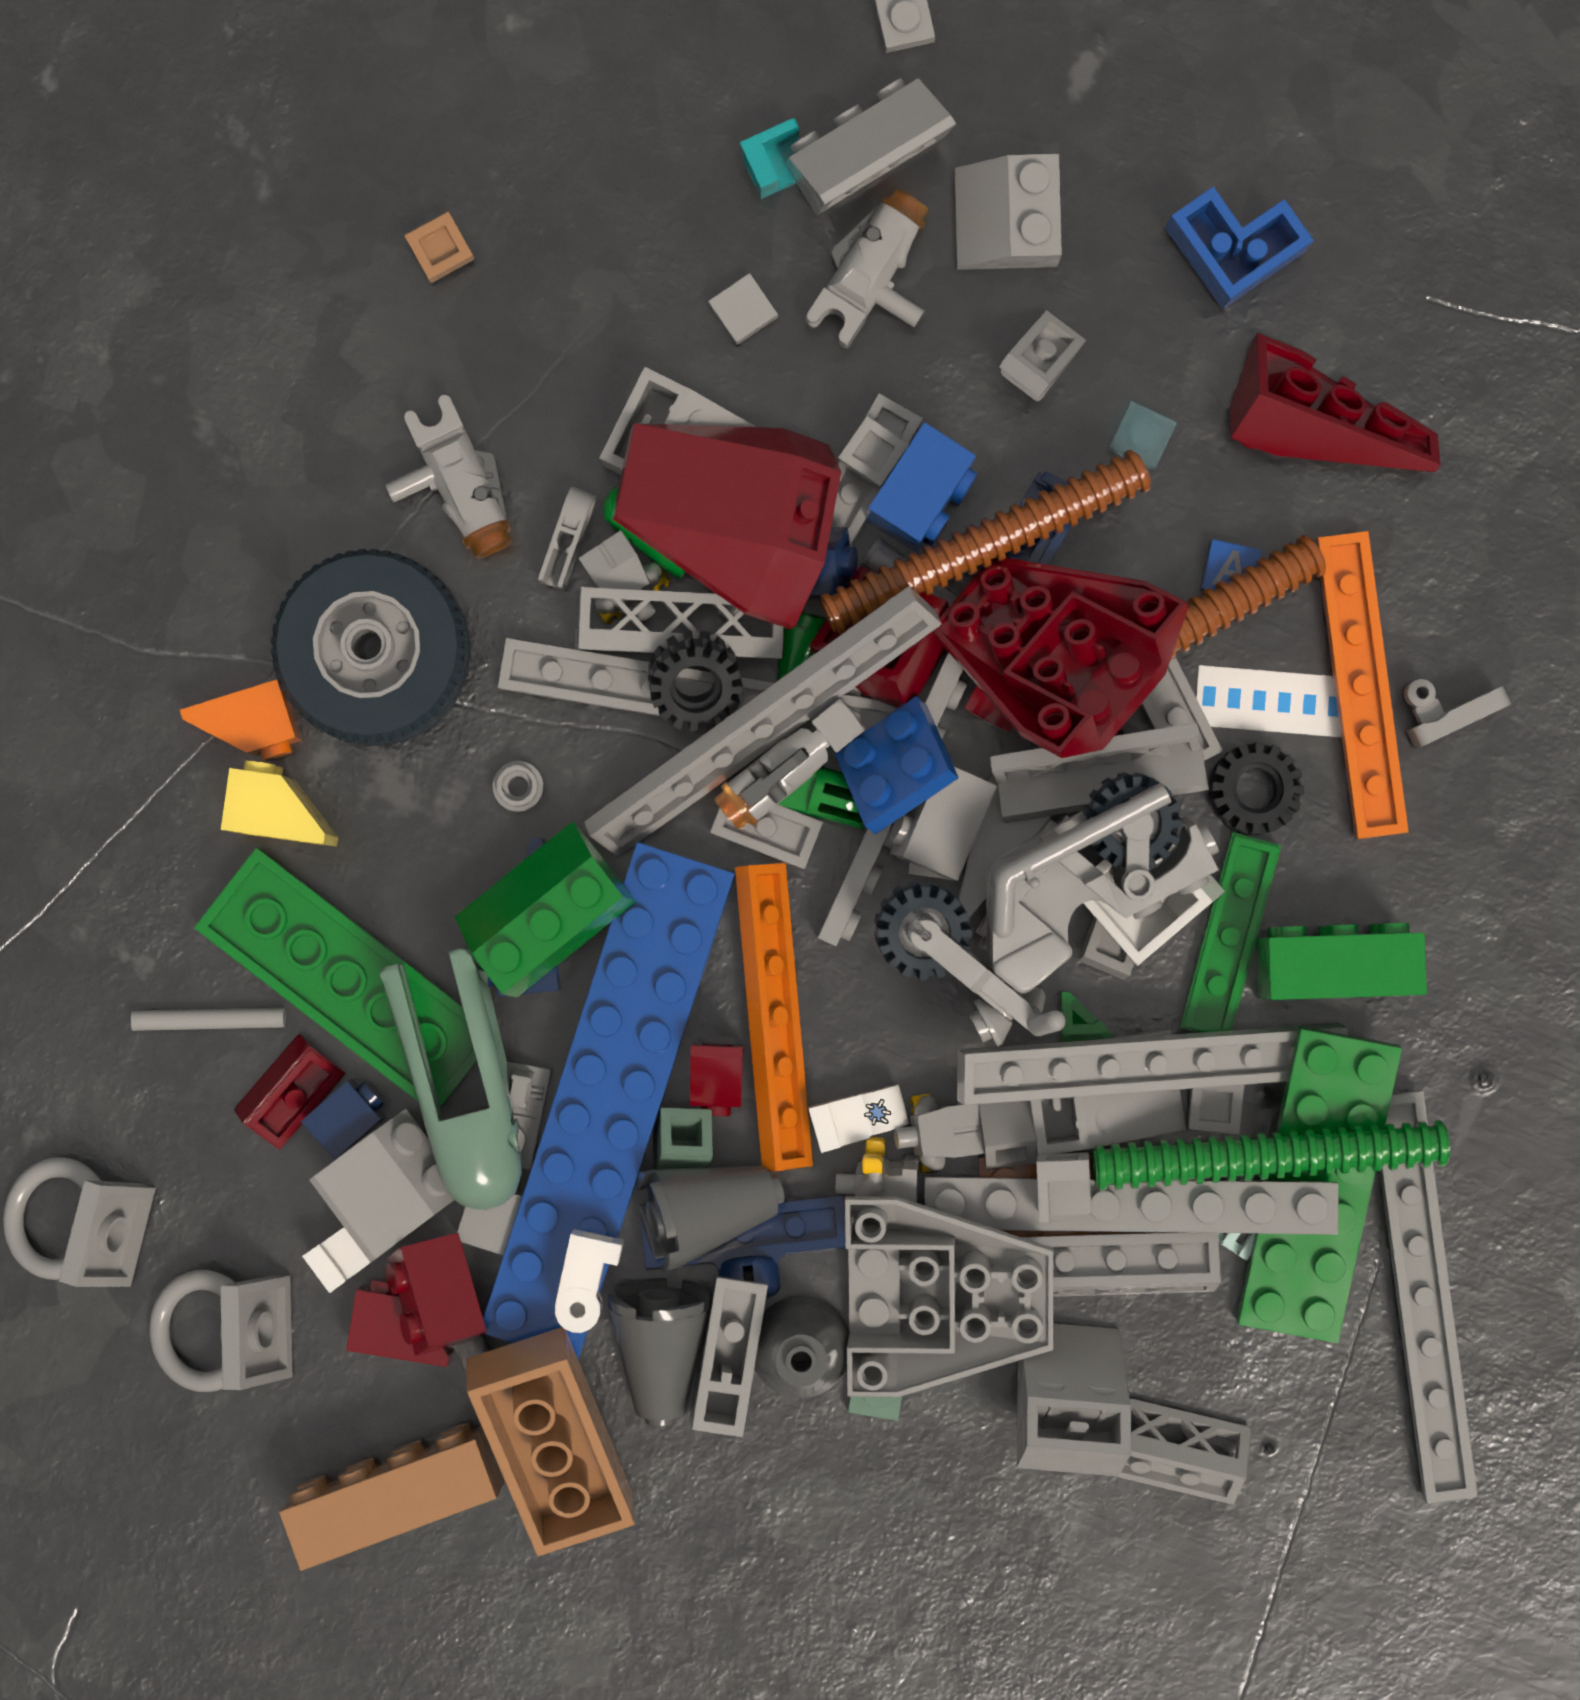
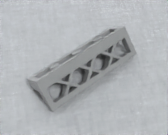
[575,587,784,659]
[990,723,1209,823]
[1021,1233,1221,1297]
[1114,1398,1251,1505]

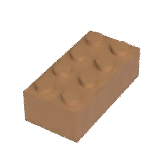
[466,1327,635,1557]
[279,1422,505,1571]

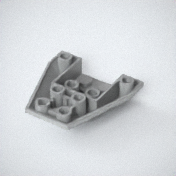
[845,1196,1053,1397]

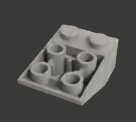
[599,367,756,475]
[1029,1029,1186,1154]
[1017,1323,1131,1476]

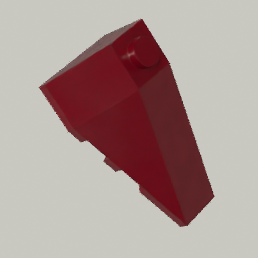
[1230,333,1441,472]

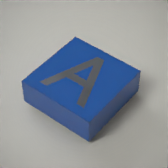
[1200,539,1262,591]

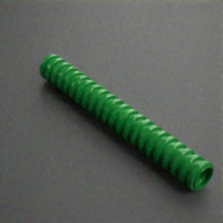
[1093,1120,1450,1191]

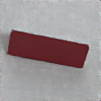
[234,1034,346,1150]

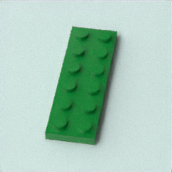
[194,847,477,1108]
[1236,1026,1402,1343]

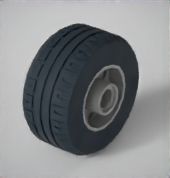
[271,549,471,747]

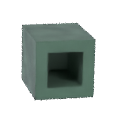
[653,1108,713,1169]

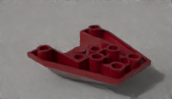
[612,423,841,629]
[932,558,1188,758]

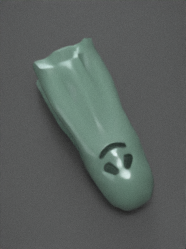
[380,947,522,1210]

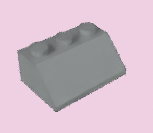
[785,78,956,216]

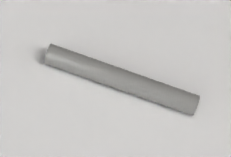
[131,1007,286,1031]

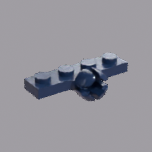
[641,1196,846,1299]

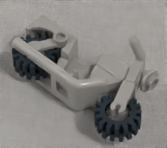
[874,772,1219,1047]

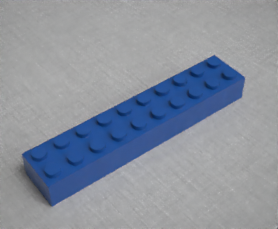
[483,842,735,1360]

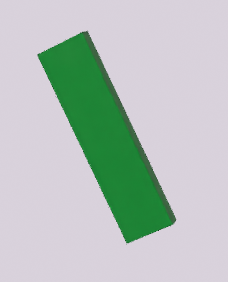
[1178,832,1281,1033]

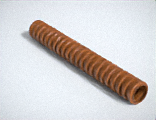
[820,449,1151,636]
[1171,535,1326,660]

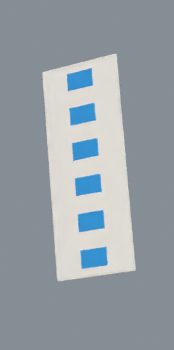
[1196,665,1341,737]

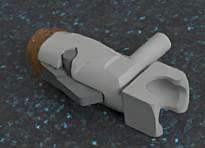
[805,189,929,349]
[385,394,512,559]
[714,697,865,830]

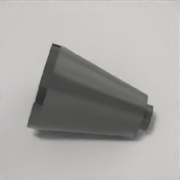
[636,1166,784,1271]
[608,1278,711,1427]
[754,1296,849,1398]

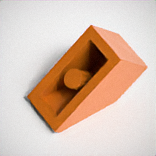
[180,679,302,761]

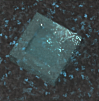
[1109,401,1177,471]

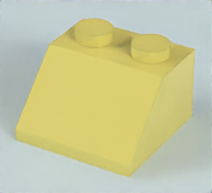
[221,760,338,847]

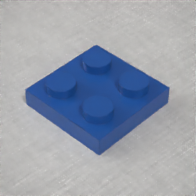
[834,696,959,834]

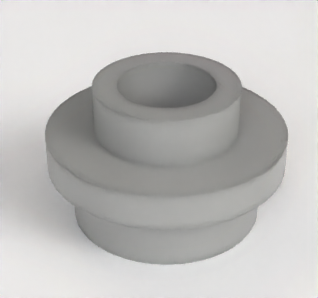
[493,761,544,812]

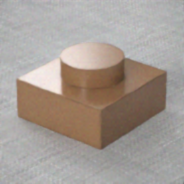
[405,211,474,283]

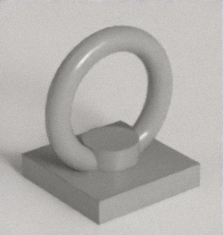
[3,1157,156,1287]
[149,1270,293,1392]

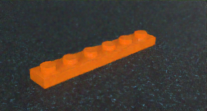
[1315,531,1409,840]
[735,863,813,1172]

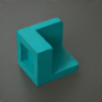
[740,118,800,199]

